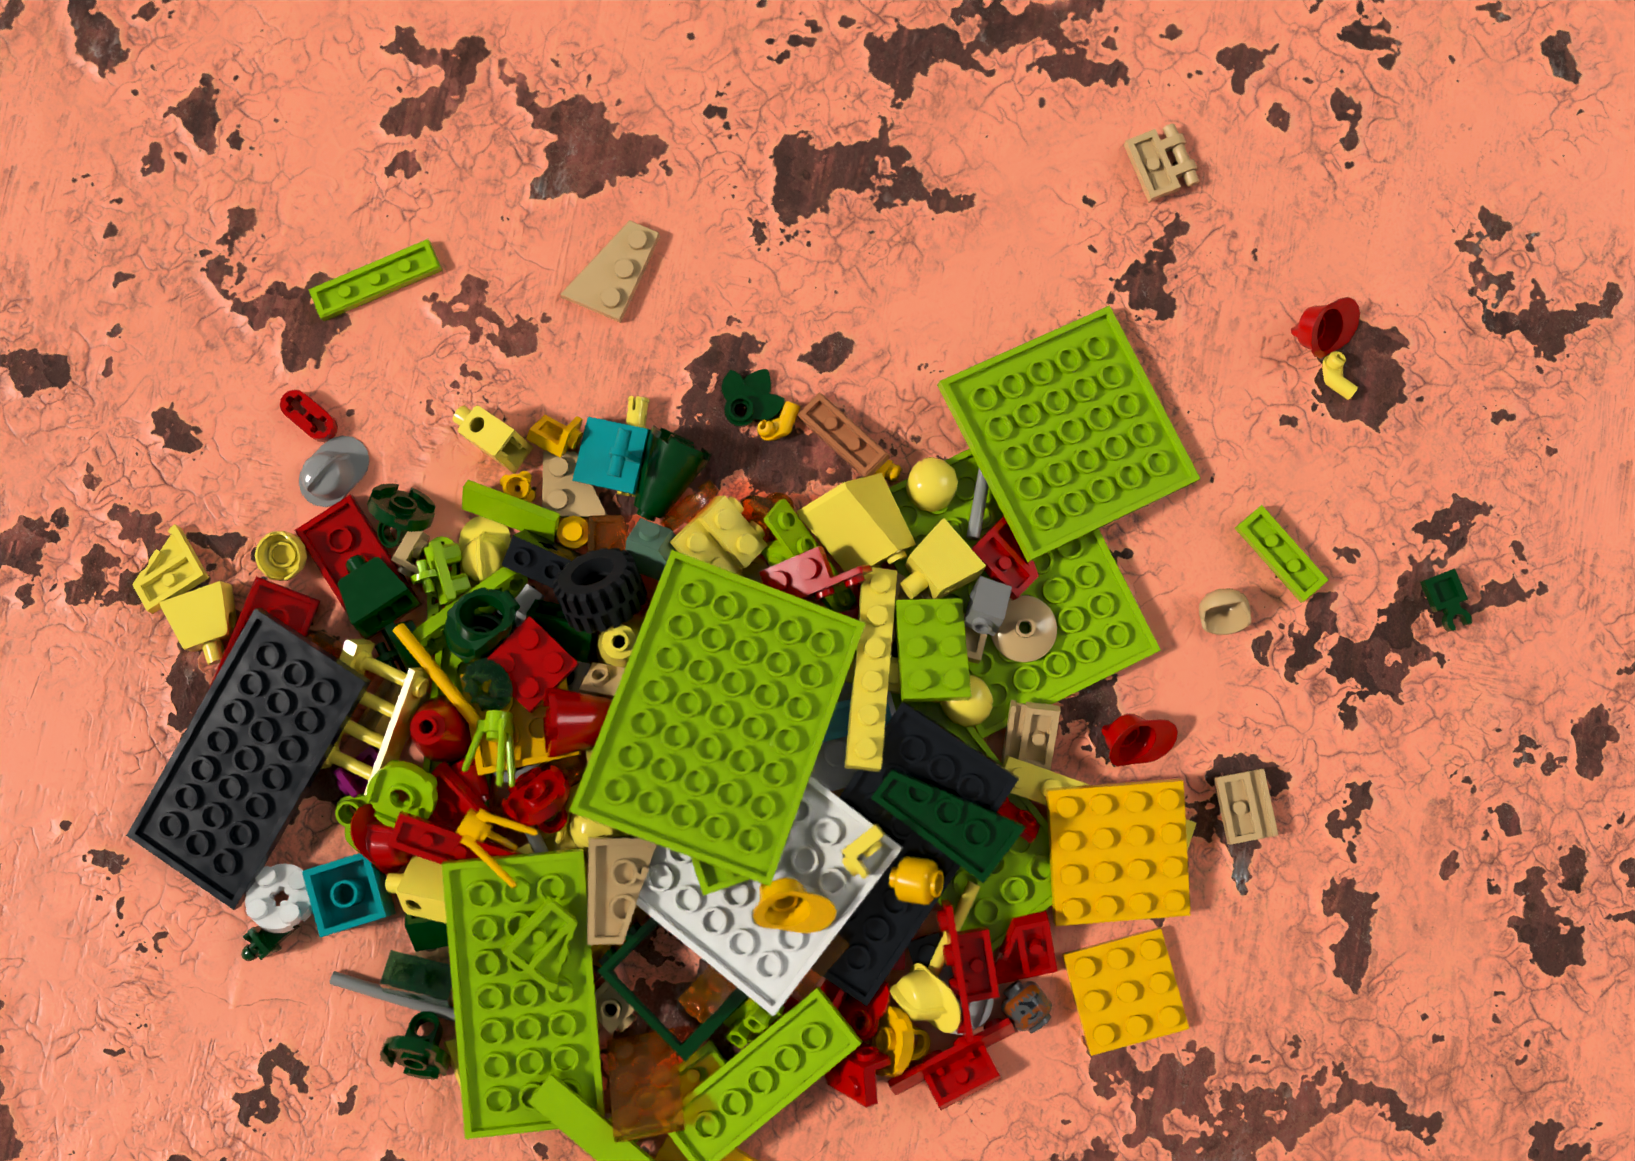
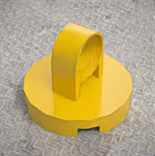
[864,1006,930,1077]

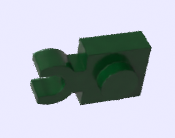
[1420,569,1472,632]

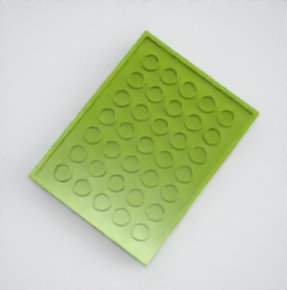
[889,449,1161,739]
[569,550,865,886]

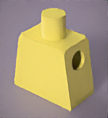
[453,405,534,474]
[900,518,986,599]
[159,581,237,665]
[385,855,447,923]

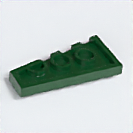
[871,768,1026,883]

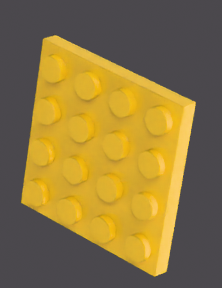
[1046,778,1191,926]

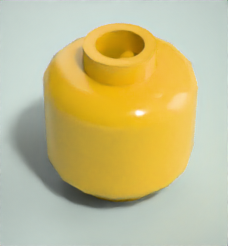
[889,857,944,905]

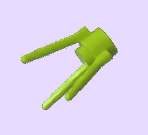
[462,710,516,787]

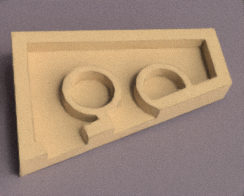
[560,220,660,323]

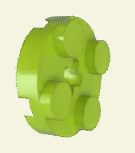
[366,760,438,828]

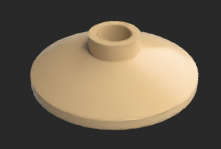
[991,595,1057,662]

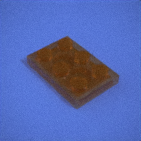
[607,1028,685,1143]

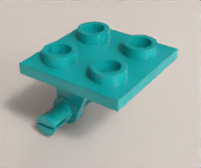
[572,417,651,495]

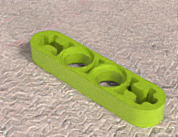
[412,567,528,656]

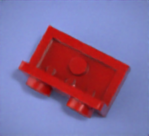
[824,1042,891,1108]

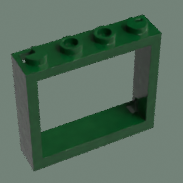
[597,917,748,1061]

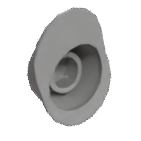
[299,436,369,507]

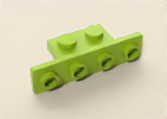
[761,499,856,613]

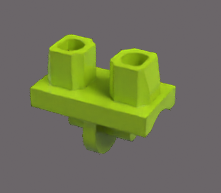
[410,540,471,606]
[723,996,785,1049]

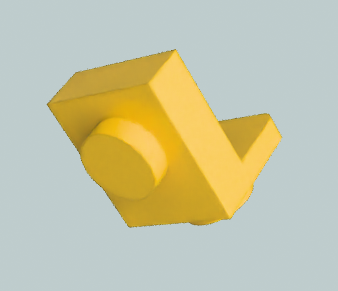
[526,414,583,458]

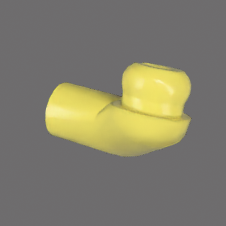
[1322,351,1358,400]

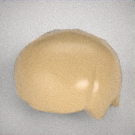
[1199,588,1251,635]

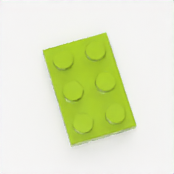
[894,598,971,702]

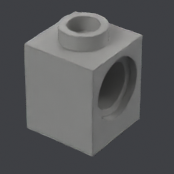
[964,576,1012,636]

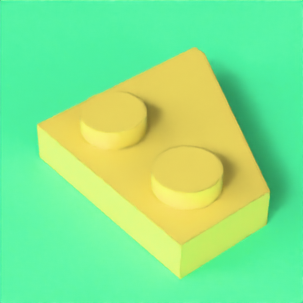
[132,524,209,614]

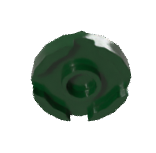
[367,483,435,548]
[380,1011,451,1080]

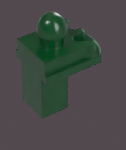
[241,924,300,961]

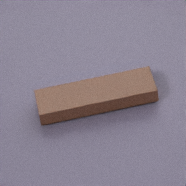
[797,392,890,477]

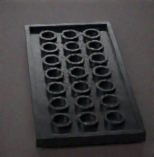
[126,608,371,910]
[811,701,1019,1006]

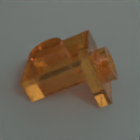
[678,965,737,1023]

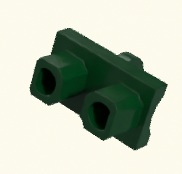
[375,620,421,673]

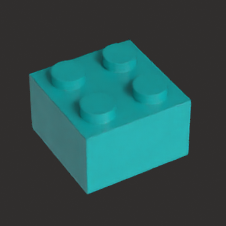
[302,853,396,938]

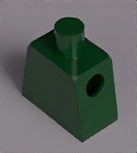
[338,555,420,639]

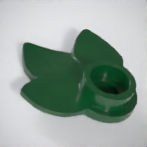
[721,369,785,427]

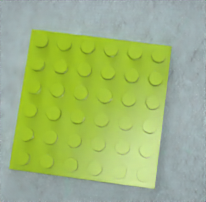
[937,305,1201,562]

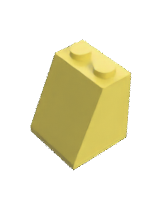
[797,473,916,572]

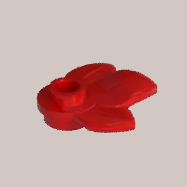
[837,982,891,1042]

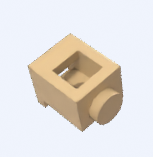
[595,981,637,1034]

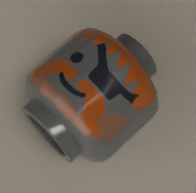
[1001,980,1052,1034]

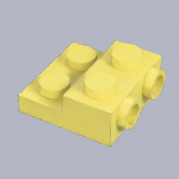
[669,496,768,573]

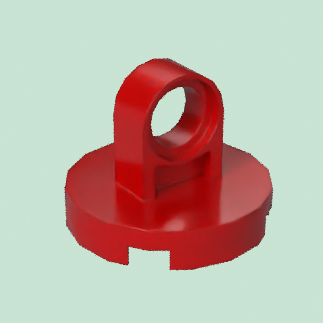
[502,766,570,834]

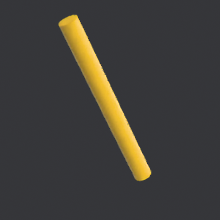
[392,623,483,732]

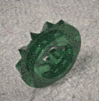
[462,659,513,711]

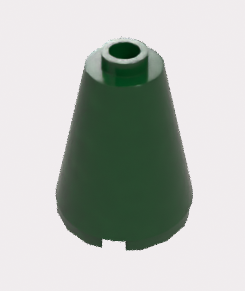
[633,425,712,522]

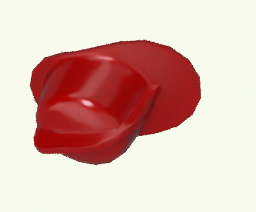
[1291,297,1360,359]
[1101,713,1178,766]
[350,804,414,874]

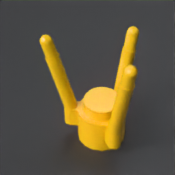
[456,808,538,888]

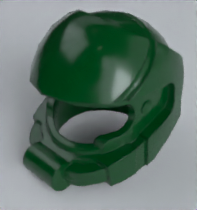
[444,587,520,665]

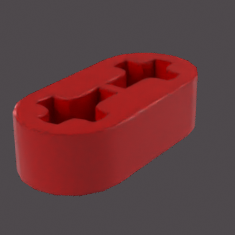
[280,389,338,442]

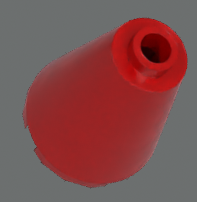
[543,688,613,758]
[410,695,472,763]

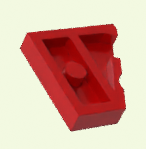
[971,515,1039,601]
[994,911,1058,984]

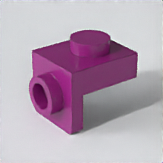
[334,745,380,798]

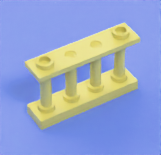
[321,638,429,796]

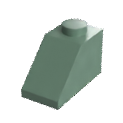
[625,518,677,581]

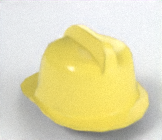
[459,516,511,588]
[890,963,961,1033]

